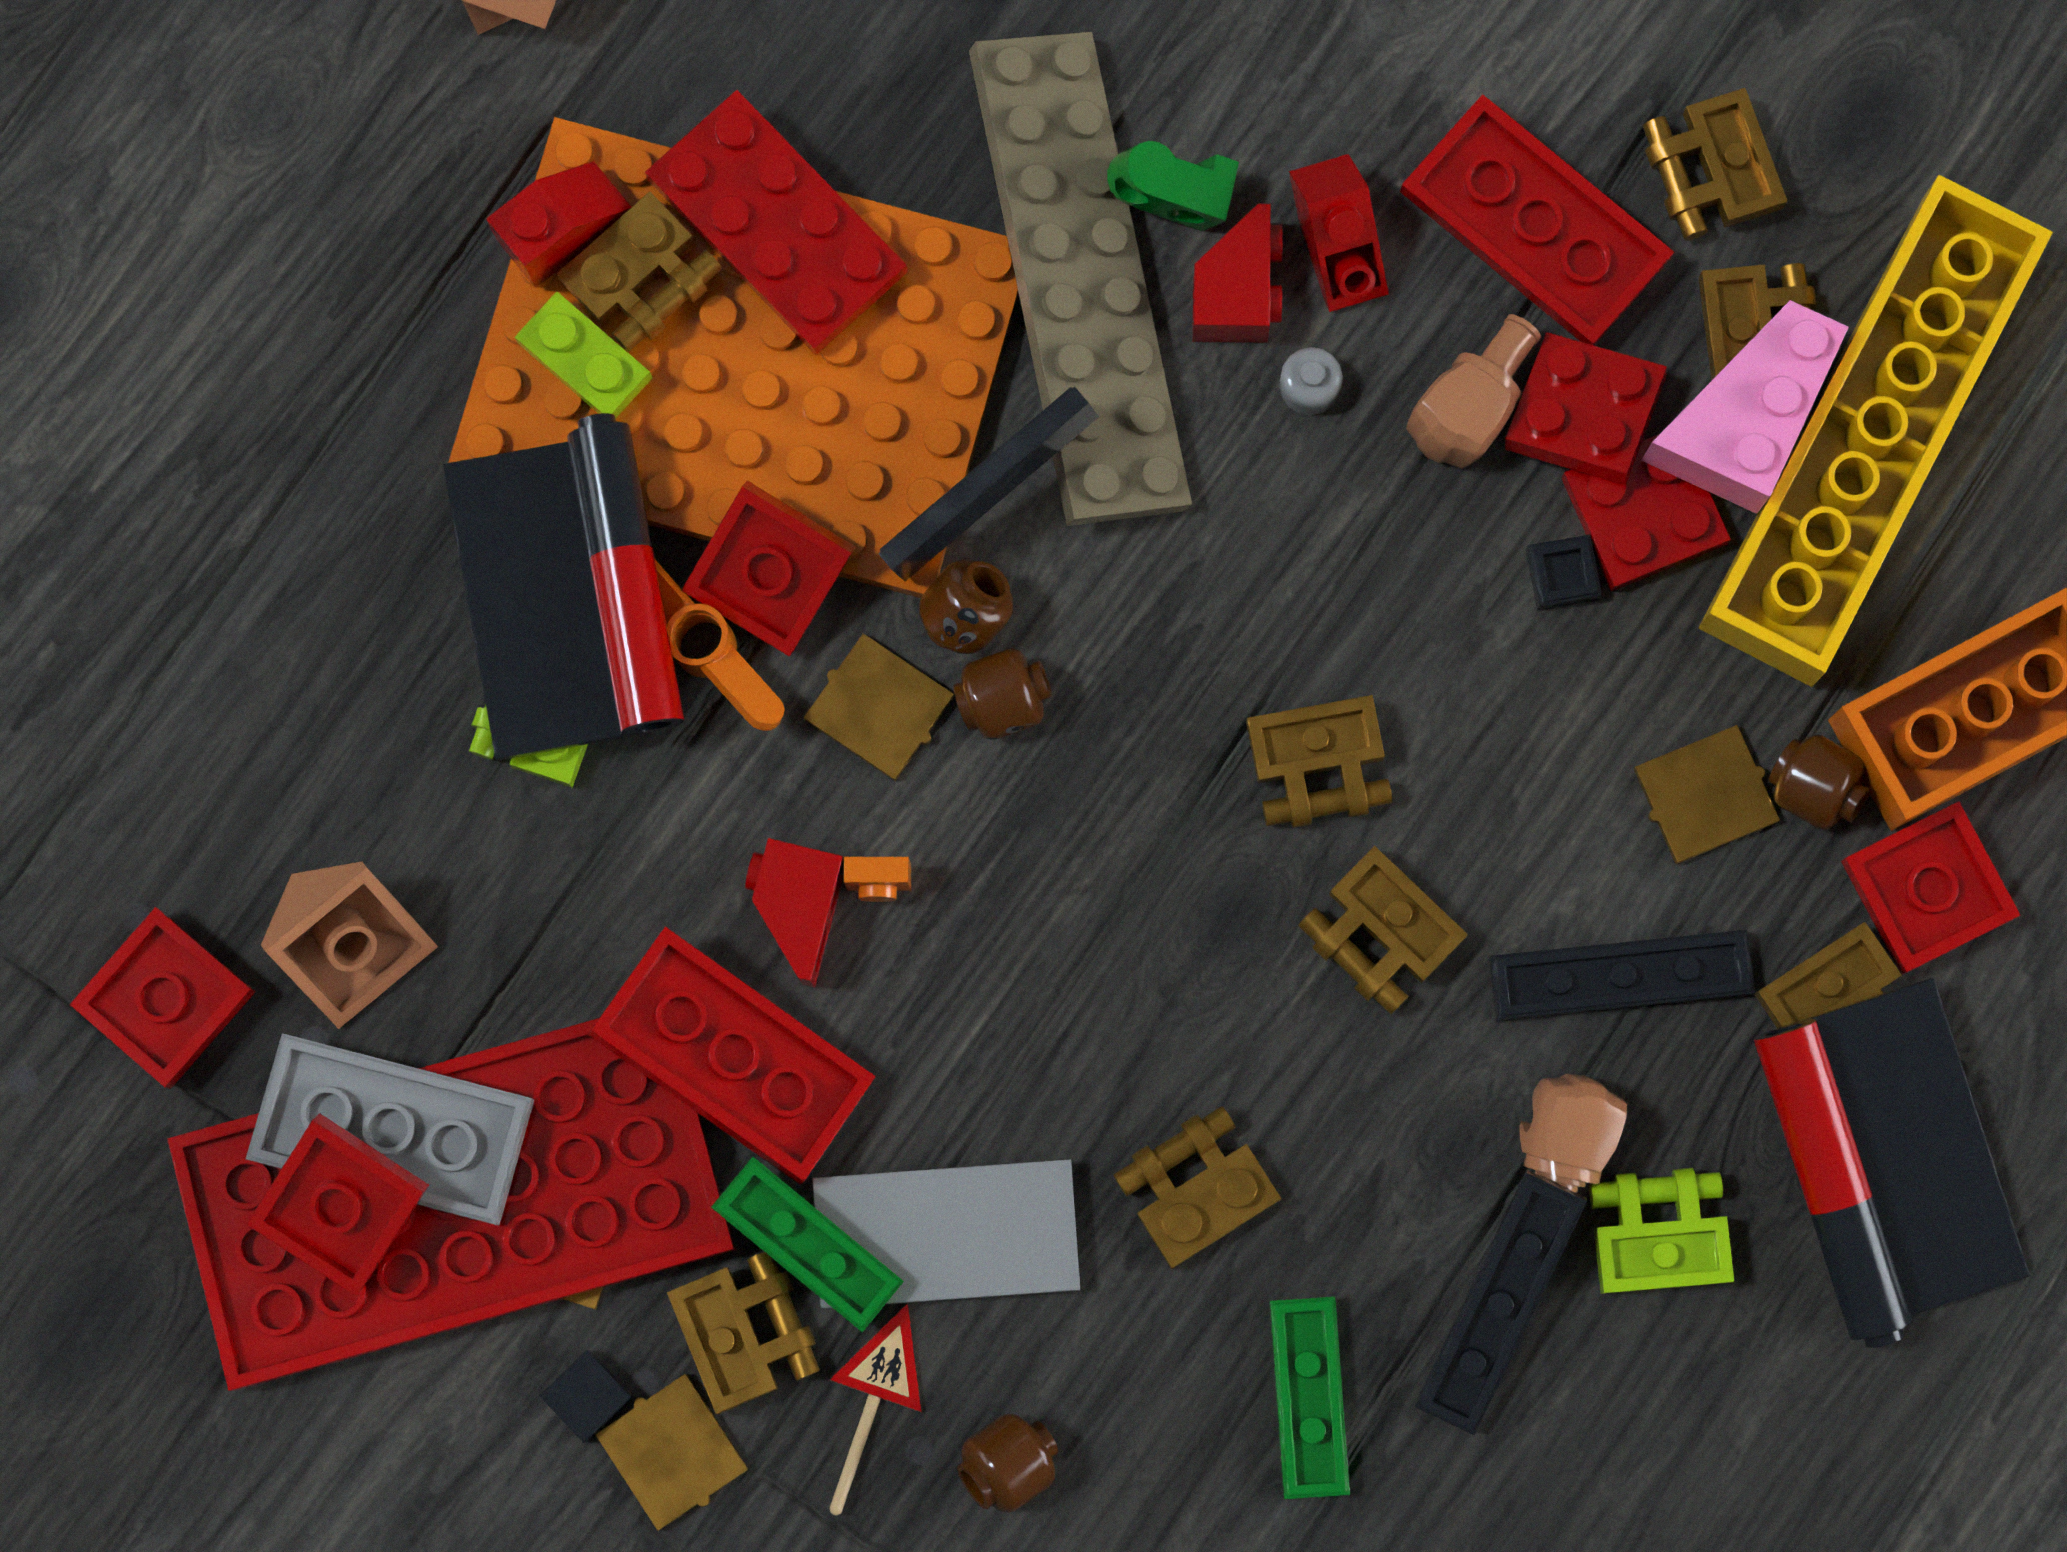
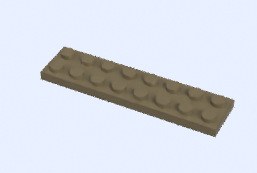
[969,32,1192,526]

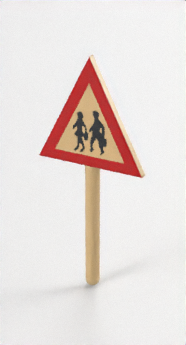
[830,1303,921,1515]

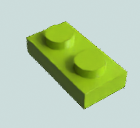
[515,292,652,419]

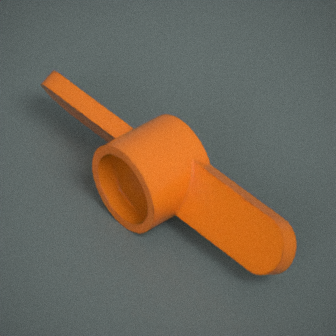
[655,560,785,731]

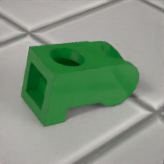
[1107,141,1239,231]

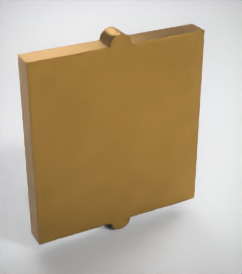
[804,633,954,781]
[1634,725,1780,864]
[595,1374,748,1531]

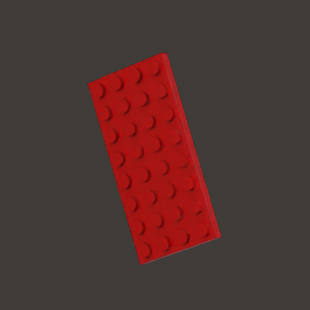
[167,1018,736,1391]

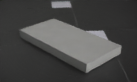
[246,1033,534,1226]
[813,1160,1081,1309]

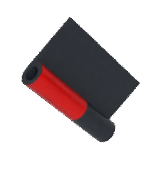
[443,413,684,761]
[1753,978,2030,1348]

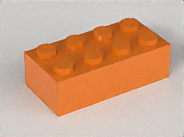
[1828,587,2067,831]

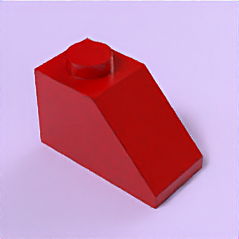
[486,161,632,288]
[745,838,844,988]

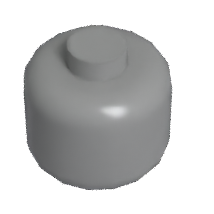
[1279,347,1343,415]

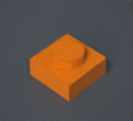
[844,857,911,902]

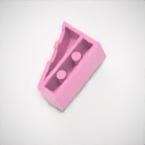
[1641,300,1849,514]

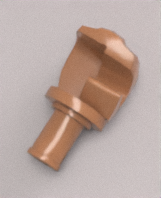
[1406,314,1541,468]
[1520,1074,1627,1243]

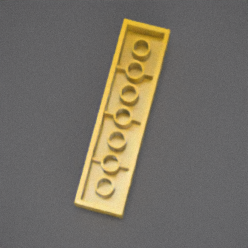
[1698,175,2053,687]

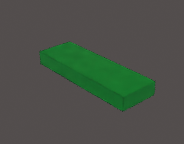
[711,1157,904,1332]
[1269,1297,1350,1499]

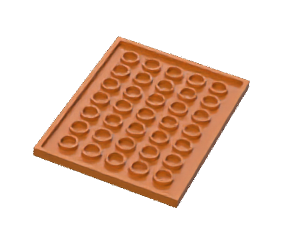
[448,117,1019,598]

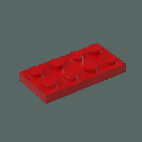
[645,90,908,355]
[1400,94,1674,346]
[588,926,876,1185]

